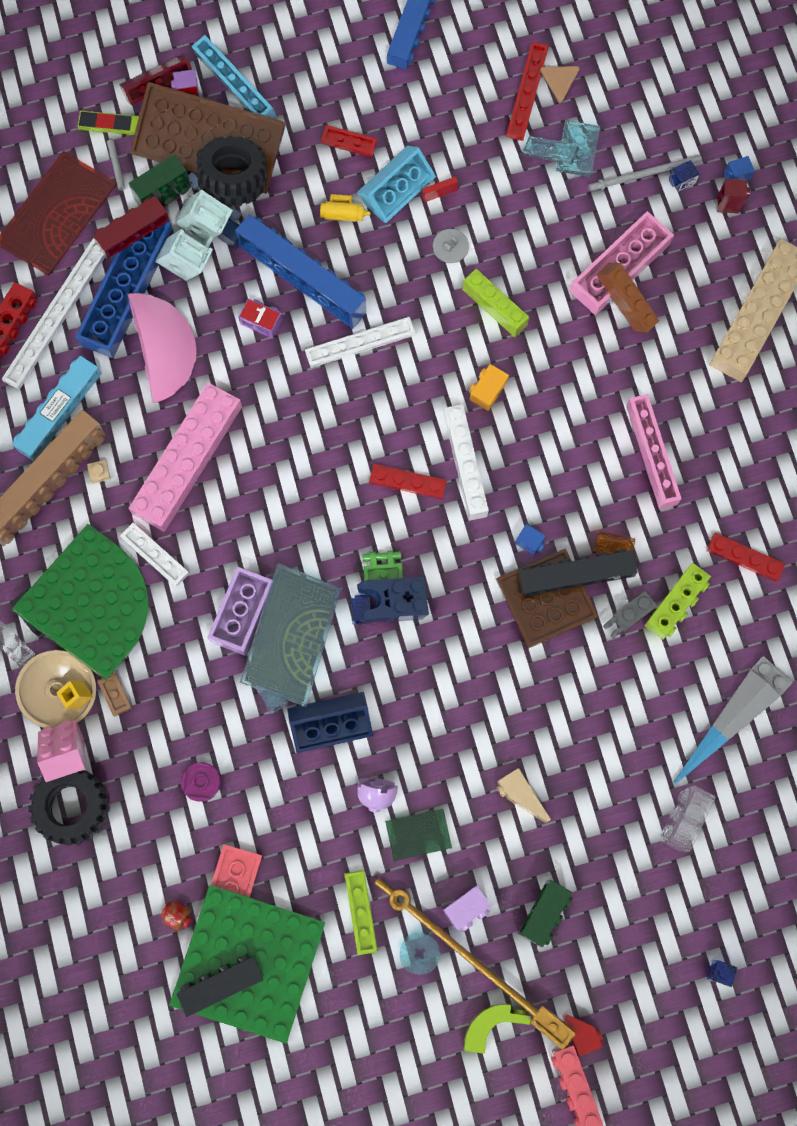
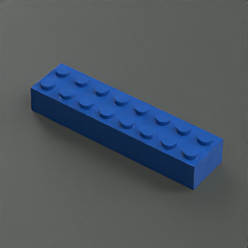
[235,214,366,329]
[75,222,174,358]

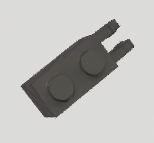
[603,591,657,639]

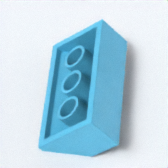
[357,146,436,223]

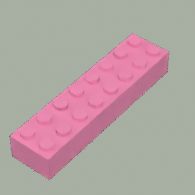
[129,383,242,532]

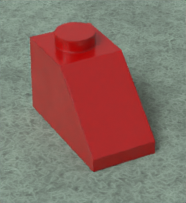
[562,1013,603,1057]

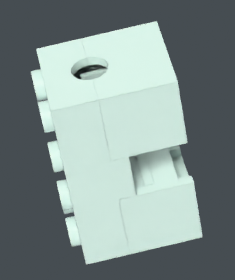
[155,190,233,281]

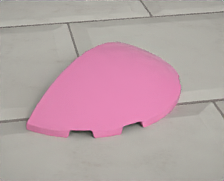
[128,293,197,403]

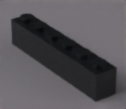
[517,549,638,597]

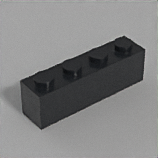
[177,954,264,1017]

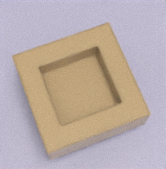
[87,460,111,484]

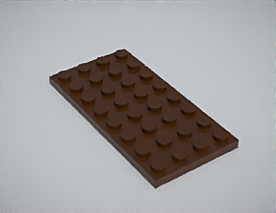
[130,82,286,194]

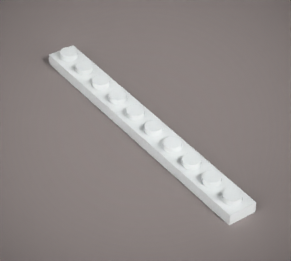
[2,238,106,390]

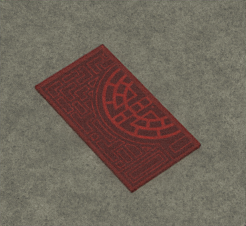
[0,151,117,276]

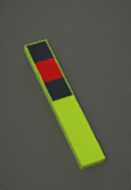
[78,111,139,135]

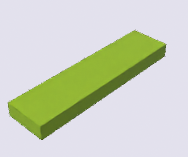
[344,870,378,955]

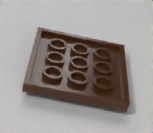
[496,548,599,649]

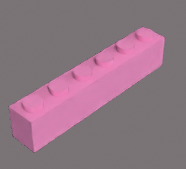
[626,394,681,510]

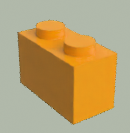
[469,364,509,411]

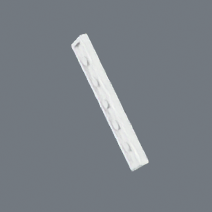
[305,317,416,368]

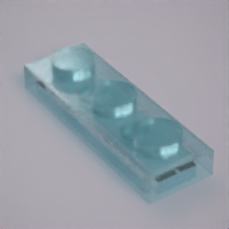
[523,136,579,165]

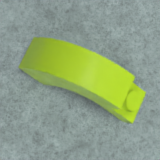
[463,1003,531,1054]

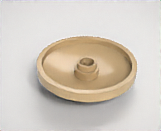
[15,650,96,728]

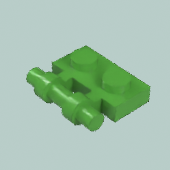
[362,550,403,581]

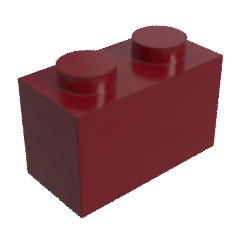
[717,179,750,214]

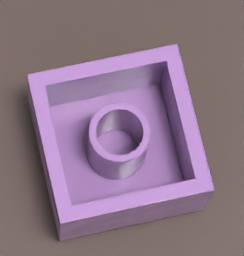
[442,886,491,932]

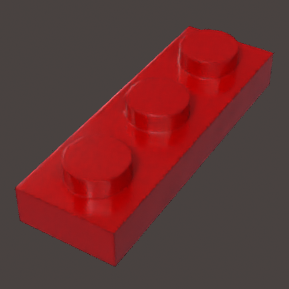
[321,125,377,158]

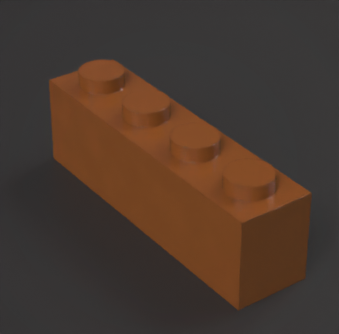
[597,263,659,333]

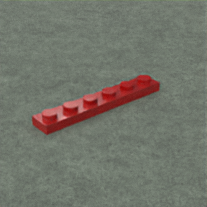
[506,42,549,141]

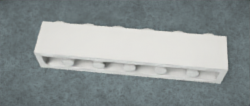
[444,404,489,521]

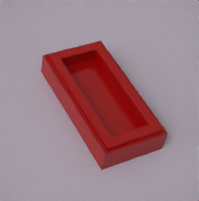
[422,177,458,203]

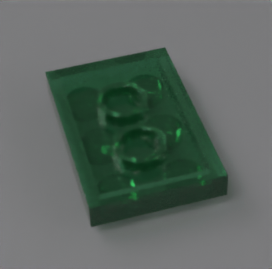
[385,809,452,861]

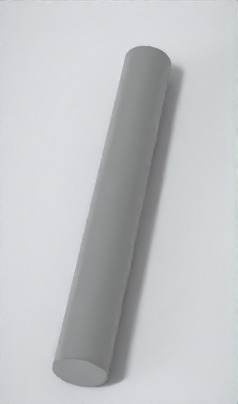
[107,139,125,191]

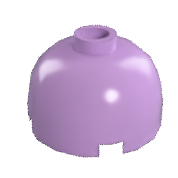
[357,778,398,812]

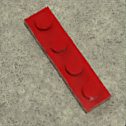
[369,464,447,500]
[706,533,785,582]

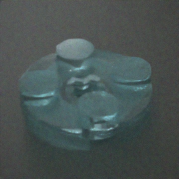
[399,933,440,975]

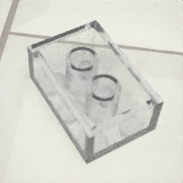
[661,785,716,853]

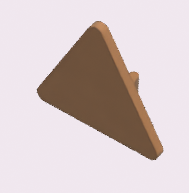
[540,66,579,103]

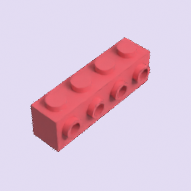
[551,1043,604,1126]

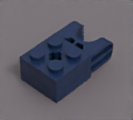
[357,577,429,623]

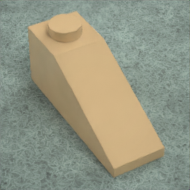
[496,768,551,823]

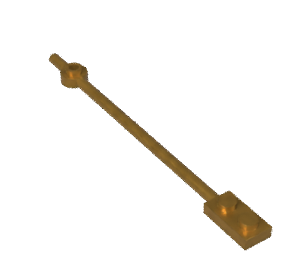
[374,877,576,1050]

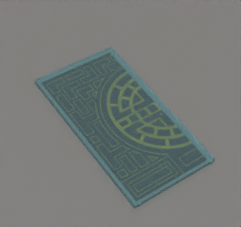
[240,563,341,707]

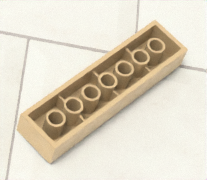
[709,238,797,383]

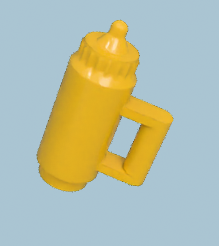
[320,194,370,222]

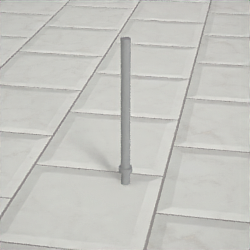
[588,155,702,191]

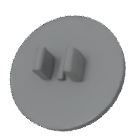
[433,229,469,263]

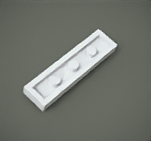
[120,523,189,587]

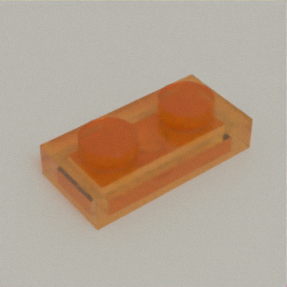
[593,531,635,554]

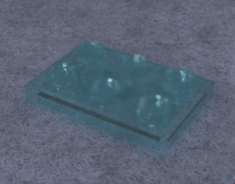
[556,120,600,177]

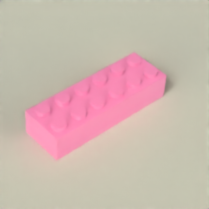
[569,211,674,316]

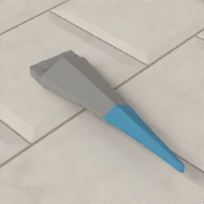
[674,656,793,783]

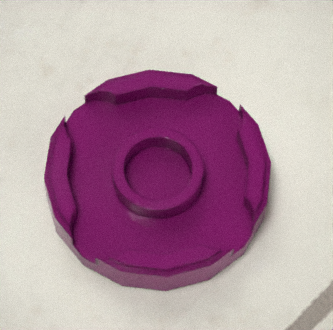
[181,762,221,802]

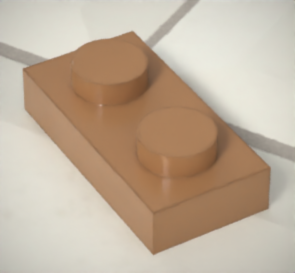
[97,673,132,717]

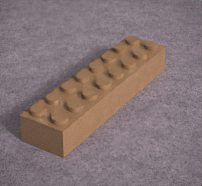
[0,410,106,547]

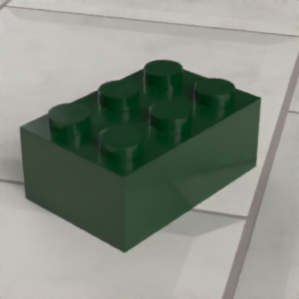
[129,154,191,206]
[518,880,573,947]

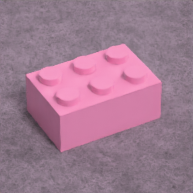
[37,720,85,782]

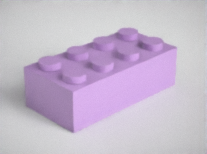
[207,567,274,656]

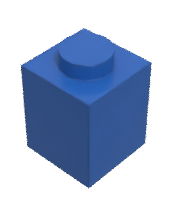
[724,156,755,181]
[515,524,546,556]

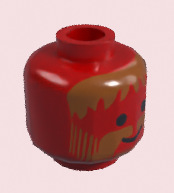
[161,900,192,931]

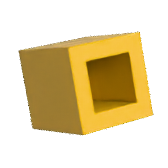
[56,681,93,709]

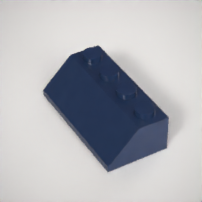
[287,692,373,753]

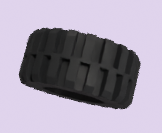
[196,136,267,207]
[28,770,110,845]

